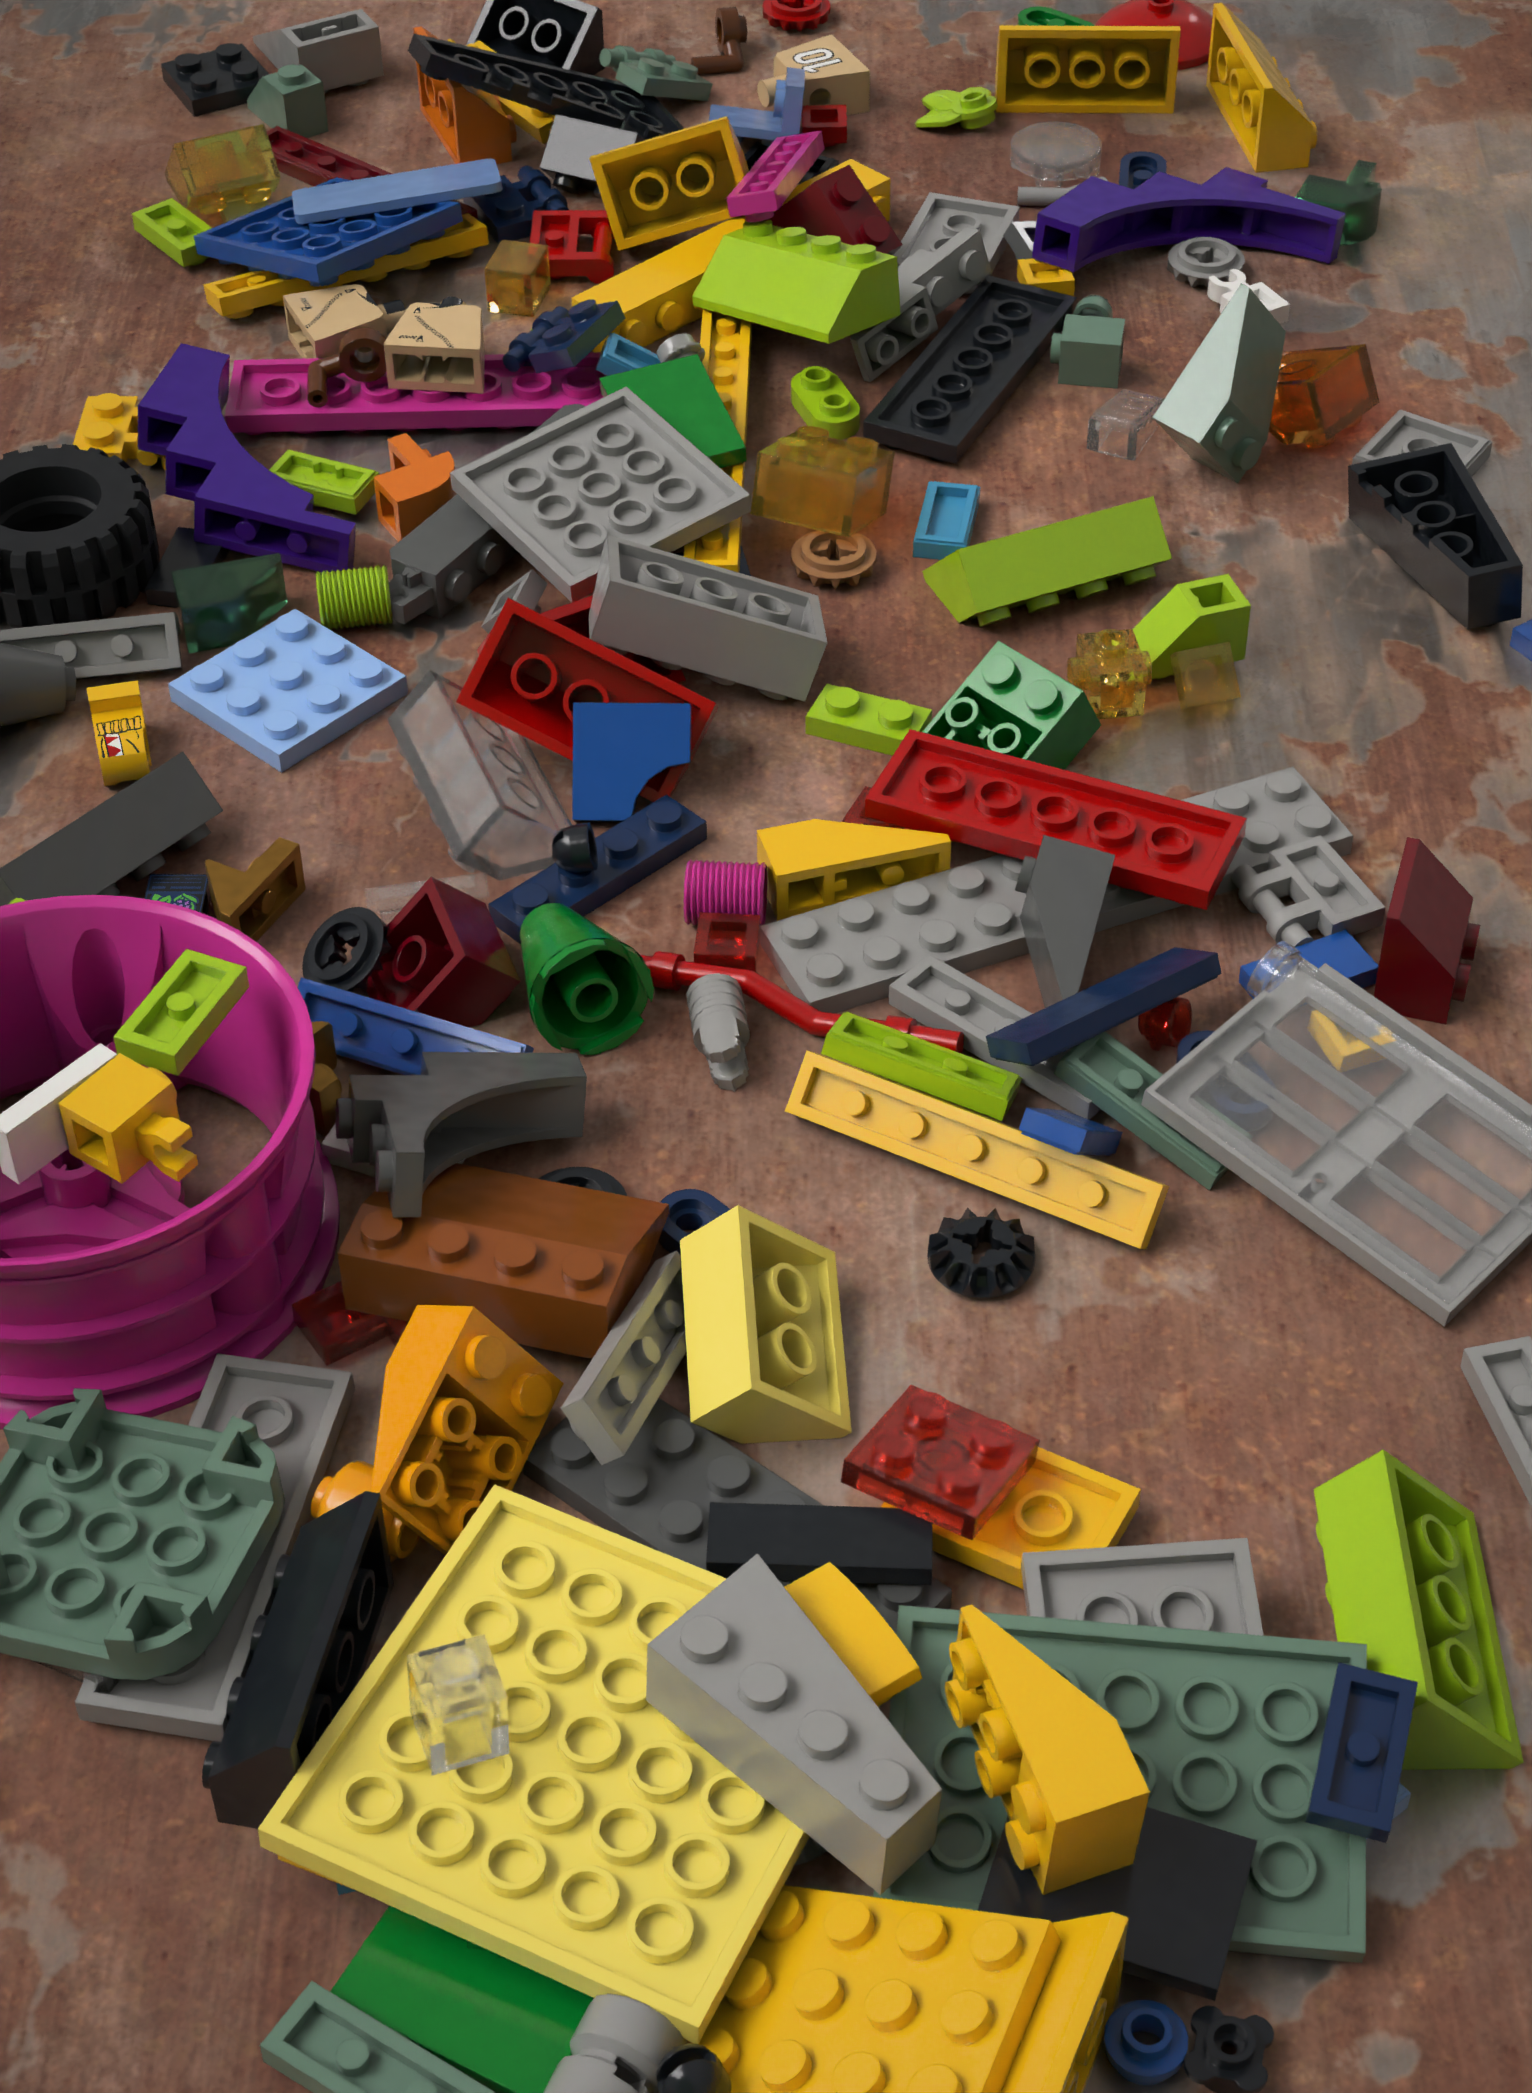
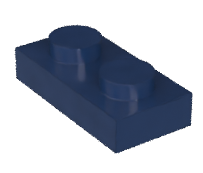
[1306,1663,1418,1843]

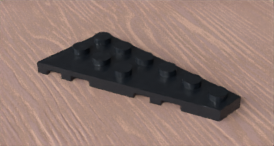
[408,33,685,140]

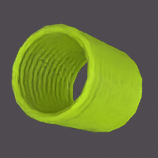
[316,565,393,630]

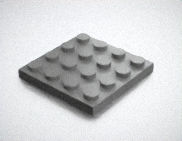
[450,387,751,602]

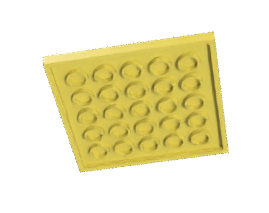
[258,1484,880,2044]

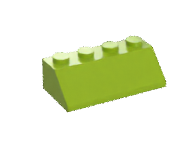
[692,219,901,344]
[922,496,1172,627]
[1313,1449,1524,1770]

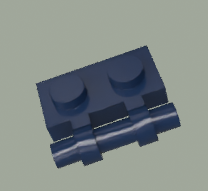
[463,165,569,245]
[502,299,626,373]

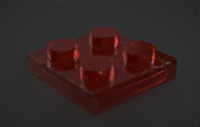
[841,1385,1040,1541]

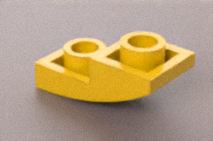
[784,1562,923,1706]

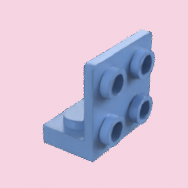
[709,67,805,147]

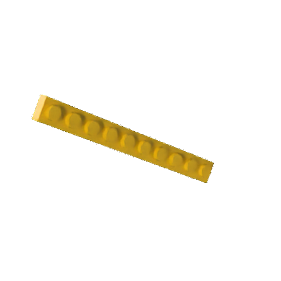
[684,309,753,573]

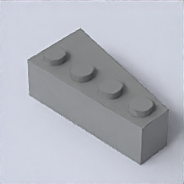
[646,1553,942,1895]

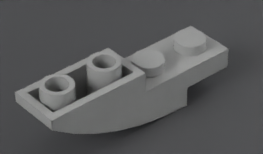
[850,226,992,382]

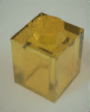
[484,240,551,317]

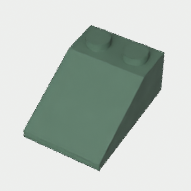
[1152,283,1286,484]

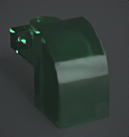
[1295,160,1382,246]

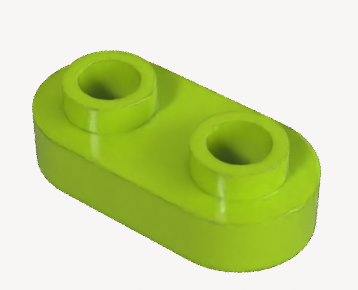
[791,366,860,440]

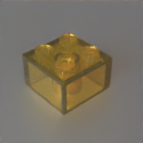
[750,426,895,538]

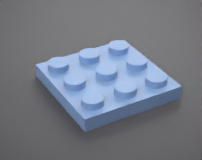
[168,609,408,773]

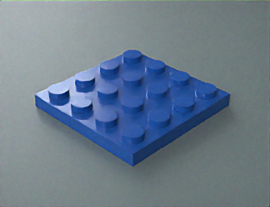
[194,177,463,286]

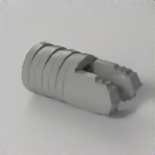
[686,973,750,1092]

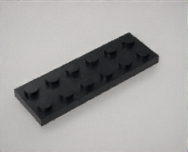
[863,275,1077,464]

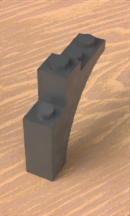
[335,1052,587,1217]

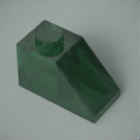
[171,553,287,654]

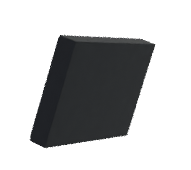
[977,1807,1257,2001]

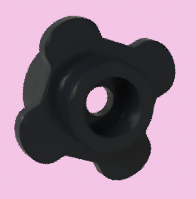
[1184,2005,1274,2093]

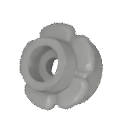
[657,333,705,363]

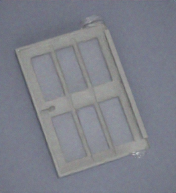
[1141,941,1532,1327]

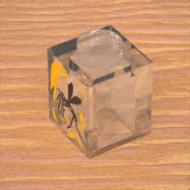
[407,1634,509,1775]

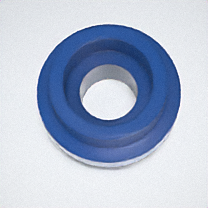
[1104,2000,1188,2085]

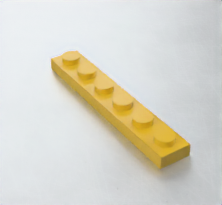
[204,213,489,319]
[785,1050,1169,1249]

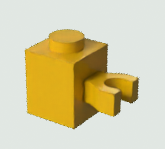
[58,1053,199,1184]

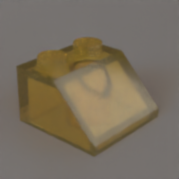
[165,124,281,214]

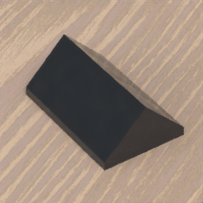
[466,0,605,75]

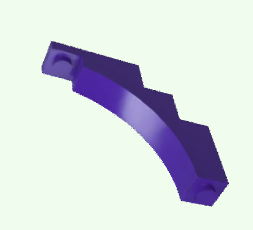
[138,343,356,572]

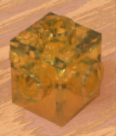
[1067,629,1152,720]

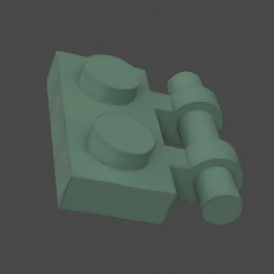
[600,45,713,101]

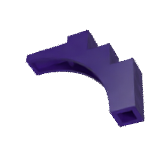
[1032,167,1346,272]

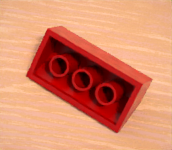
[456,598,719,802]

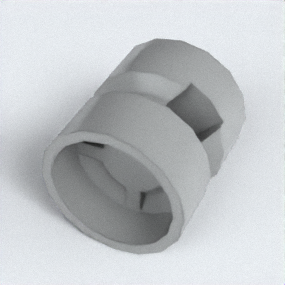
[543,1994,687,2093]

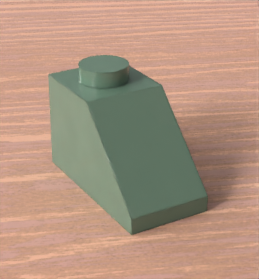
[247,64,329,138]

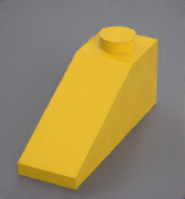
[757,819,951,921]

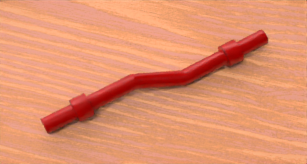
[640,951,964,1053]

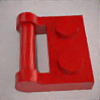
[528,210,615,284]

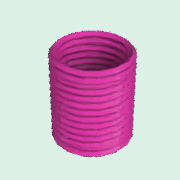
[684,859,768,928]

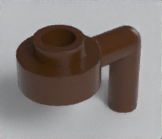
[691,7,747,75]
[307,328,387,407]

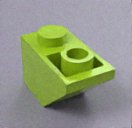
[1120,574,1251,681]

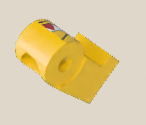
[86,680,152,786]

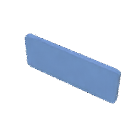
[292,159,502,224]

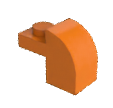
[373,433,457,542]

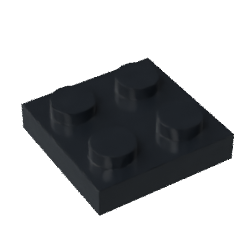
[161,43,269,117]

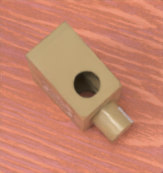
[757,34,870,115]

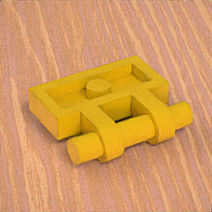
[73,393,160,466]

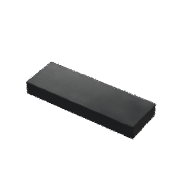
[706,1502,933,1585]

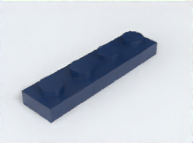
[488,794,707,944]

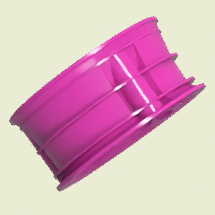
[0,895,340,1430]

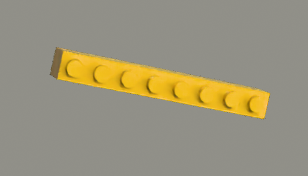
[571,159,891,352]

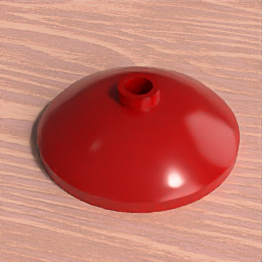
[1095,0,1213,70]

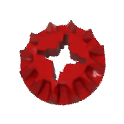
[762,0,830,32]

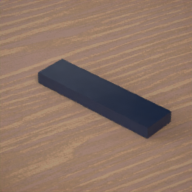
[986,947,1222,1066]

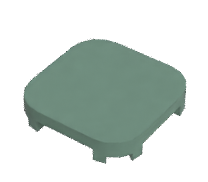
[0,1388,285,1680]

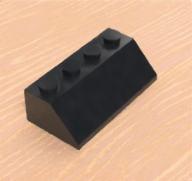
[202,1491,394,1829]

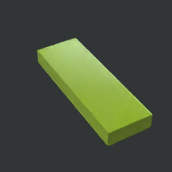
[821,1011,1022,1121]

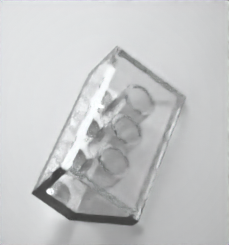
[387,670,572,881]

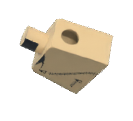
[283,284,406,359]
[384,297,485,393]

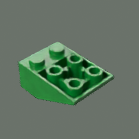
[922,640,1101,769]

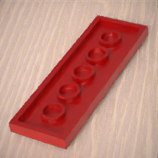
[865,729,1247,910]

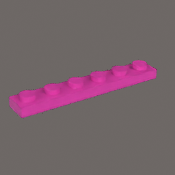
[726,131,824,222]

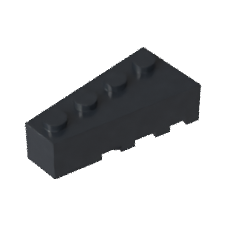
[1348,443,1523,629]

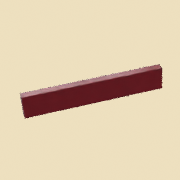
[246,126,478,220]

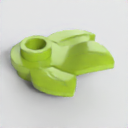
[915,87,998,129]

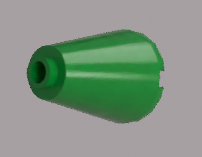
[520,903,654,1055]

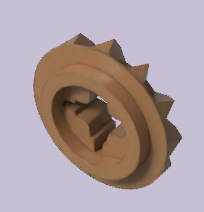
[791,528,877,589]

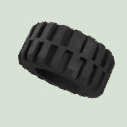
[0,444,160,628]

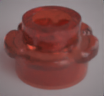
[1138,997,1192,1051]

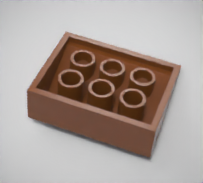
[337,1163,669,1359]

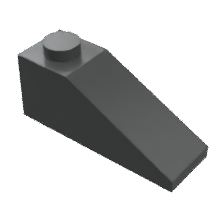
[1015,835,1115,1008]

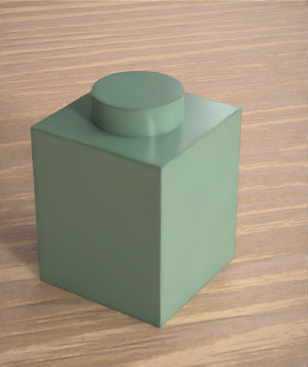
[1050,314,1125,389]

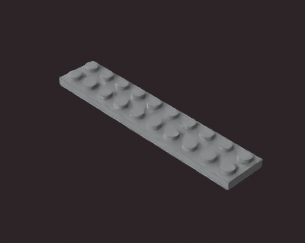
[760,767,1353,1013]

